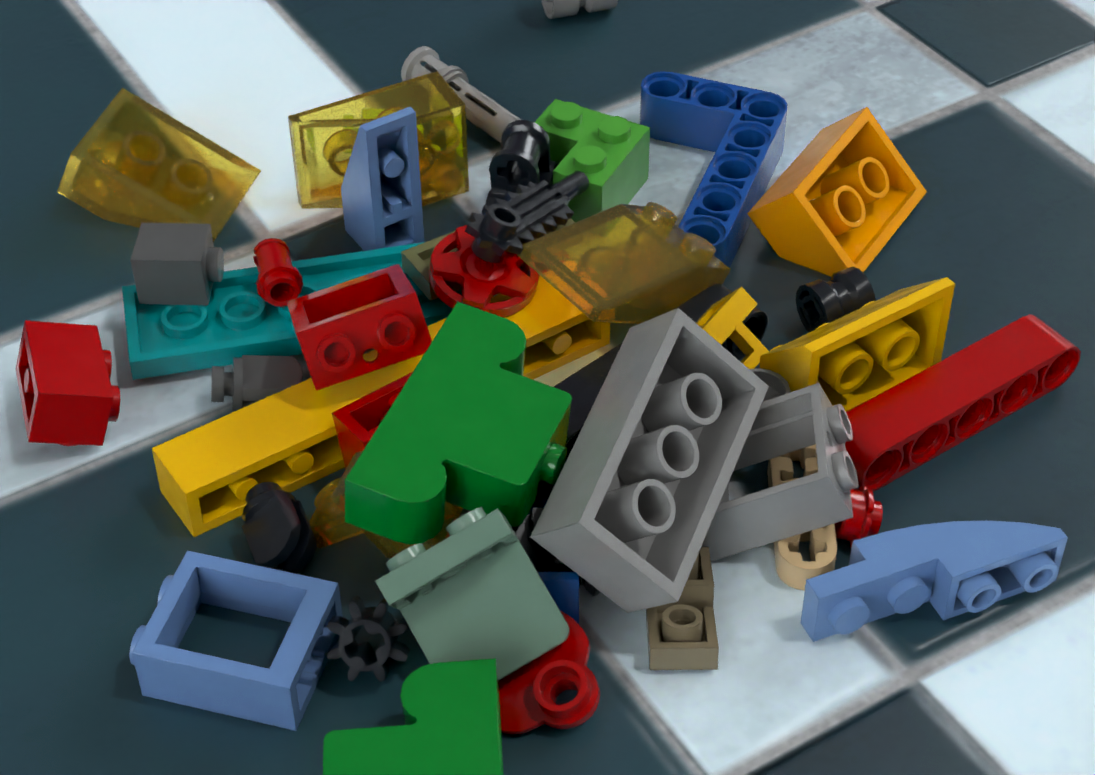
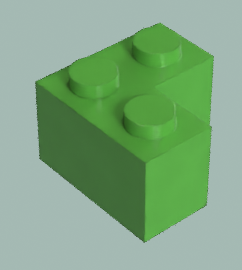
[535,99,650,238]

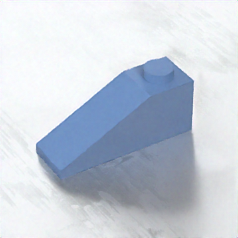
[341,107,424,251]

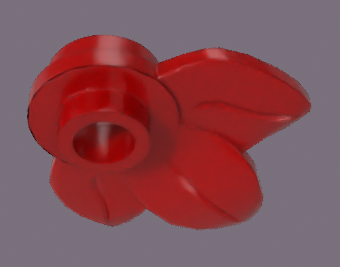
[498,611,600,734]

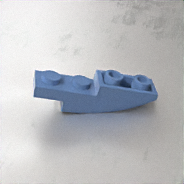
[800,521,1068,642]

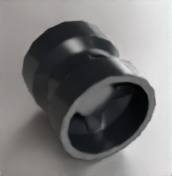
[796,267,876,332]

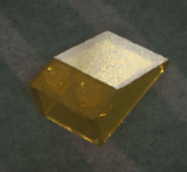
[288,71,469,209]
[57,88,261,243]
[518,202,731,324]

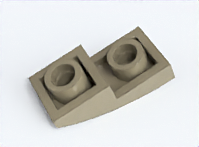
[646,547,719,670]

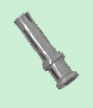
[401,46,521,143]

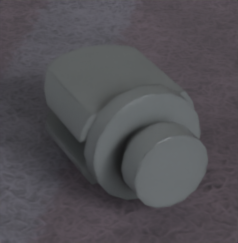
[211,355,303,411]

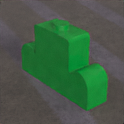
[345,301,572,545]
[323,658,504,775]

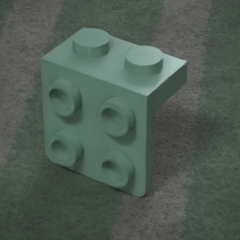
[375,507,570,681]

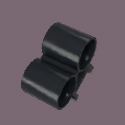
[485,120,559,206]

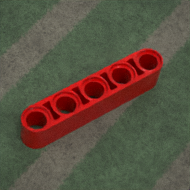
[845,314,1081,492]

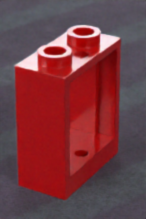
[287,264,432,391]

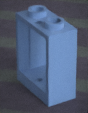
[129,550,343,731]

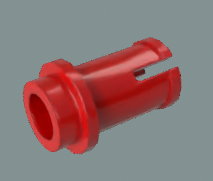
[253,238,303,307]

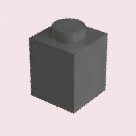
[131,223,224,305]

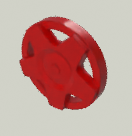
[429,225,539,317]

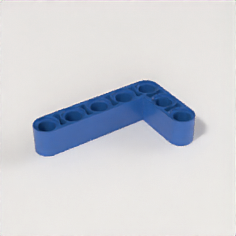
[640,71,788,290]

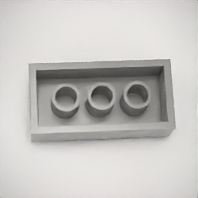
[530,308,769,613]

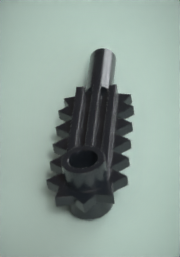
[465,171,589,263]

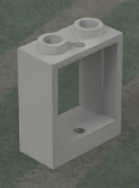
[701,383,858,562]

